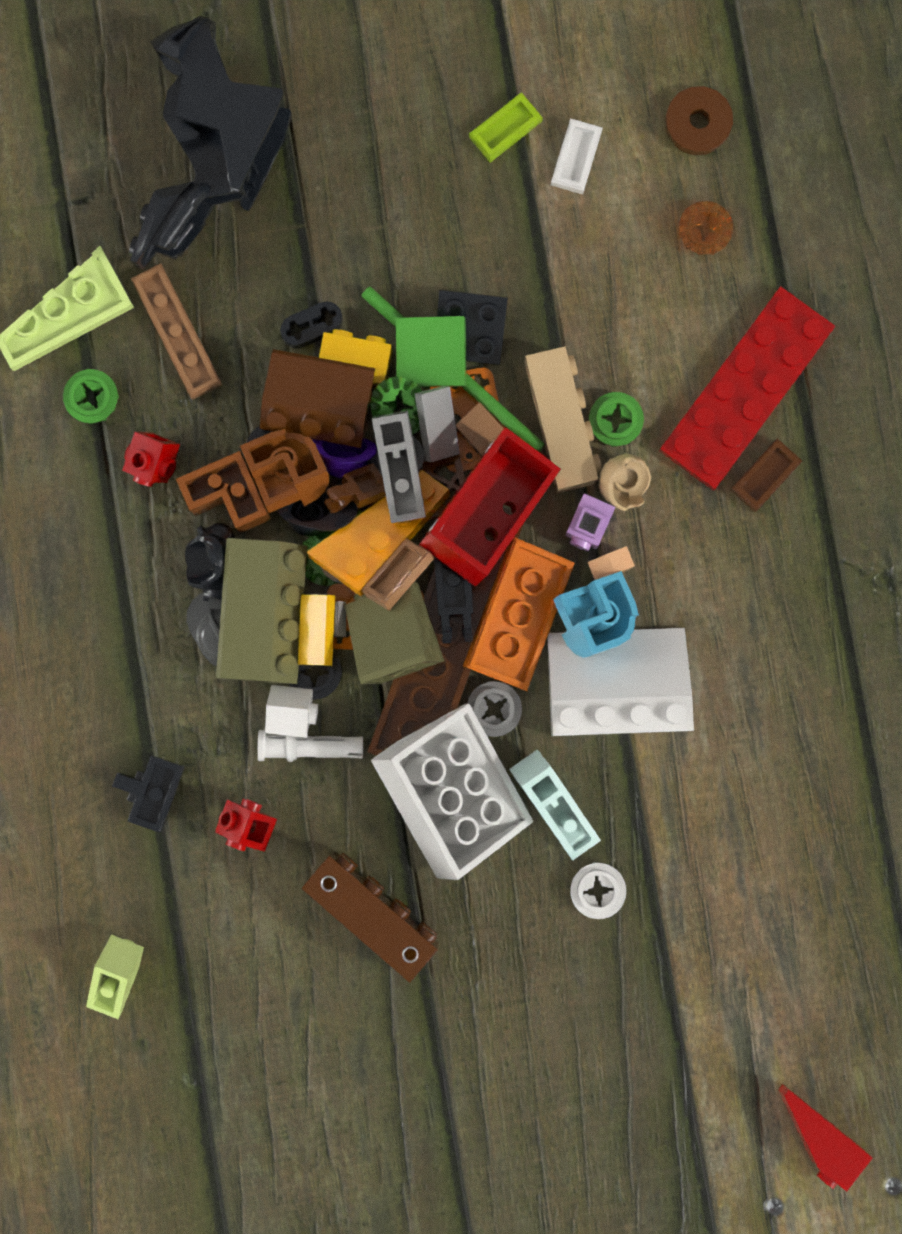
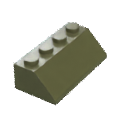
[216,538,307,684]

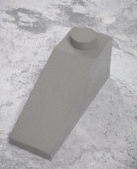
[372,410,426,523]

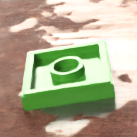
[396,316,466,387]

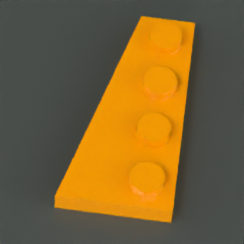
[307,470,450,596]

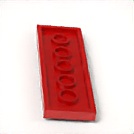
[659,286,836,491]

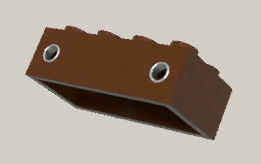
[301,852,439,983]

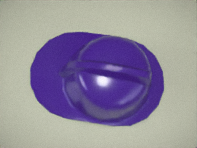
[312,438,377,478]

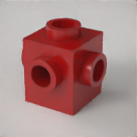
[122,432,180,487]
[215,798,277,852]

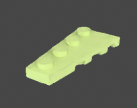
[0,246,134,371]

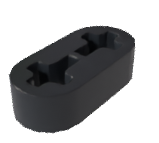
[280,301,343,349]

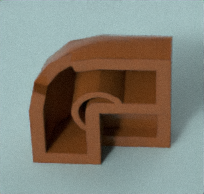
[240,429,329,513]

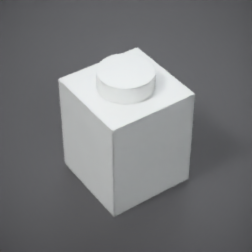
[265,685,318,738]

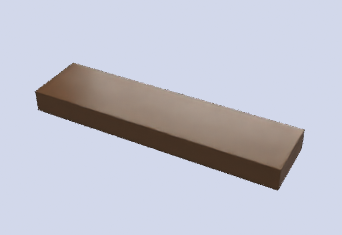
[131,263,223,400]

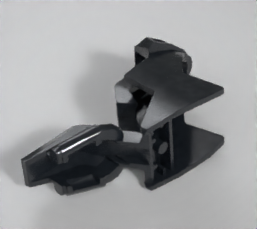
[129,16,292,270]

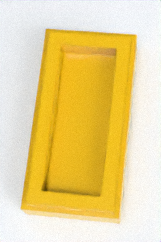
[298,595,335,666]

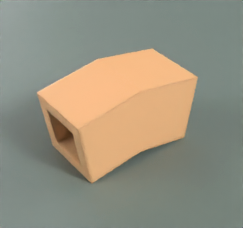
[588,546,635,580]

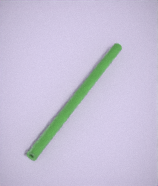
[361,287,546,452]

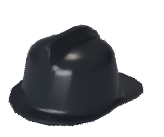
[278,487,358,537]

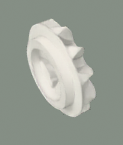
[570,863,626,919]

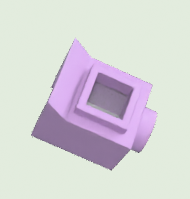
[565,494,616,551]

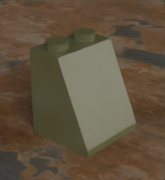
[345,582,444,684]

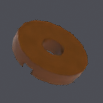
[665,86,733,155]

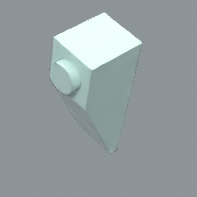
[509,749,601,860]

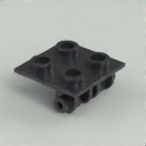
[437,290,508,365]

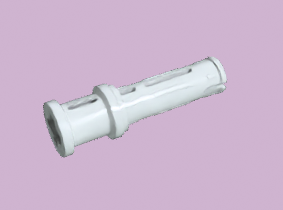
[258,730,363,762]

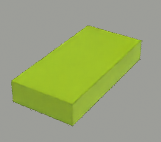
[469,92,543,163]

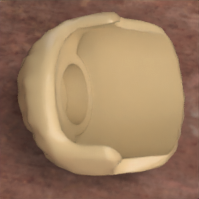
[598,453,651,511]

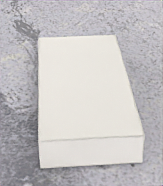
[551,118,603,195]

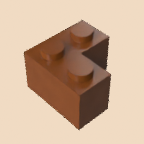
[176,451,272,533]

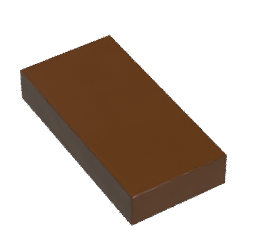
[730,438,802,512]

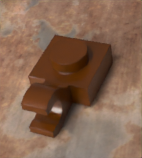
[324,463,386,513]

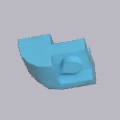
[553,571,639,658]

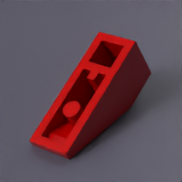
[778,1084,873,1192]

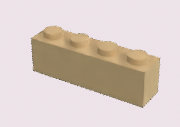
[524,346,602,494]

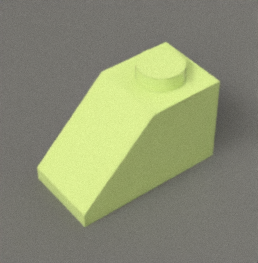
[86,935,144,1019]

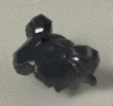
[185,523,235,601]

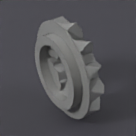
[467,681,522,737]

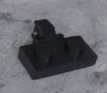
[112,755,185,833]

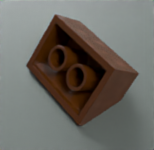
[259,349,375,448]

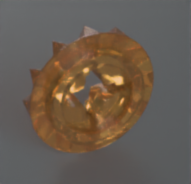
[679,201,733,256]

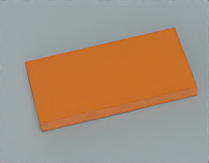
[462,537,575,691]

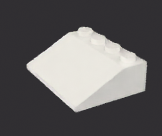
[547,628,694,736]
[371,703,533,880]

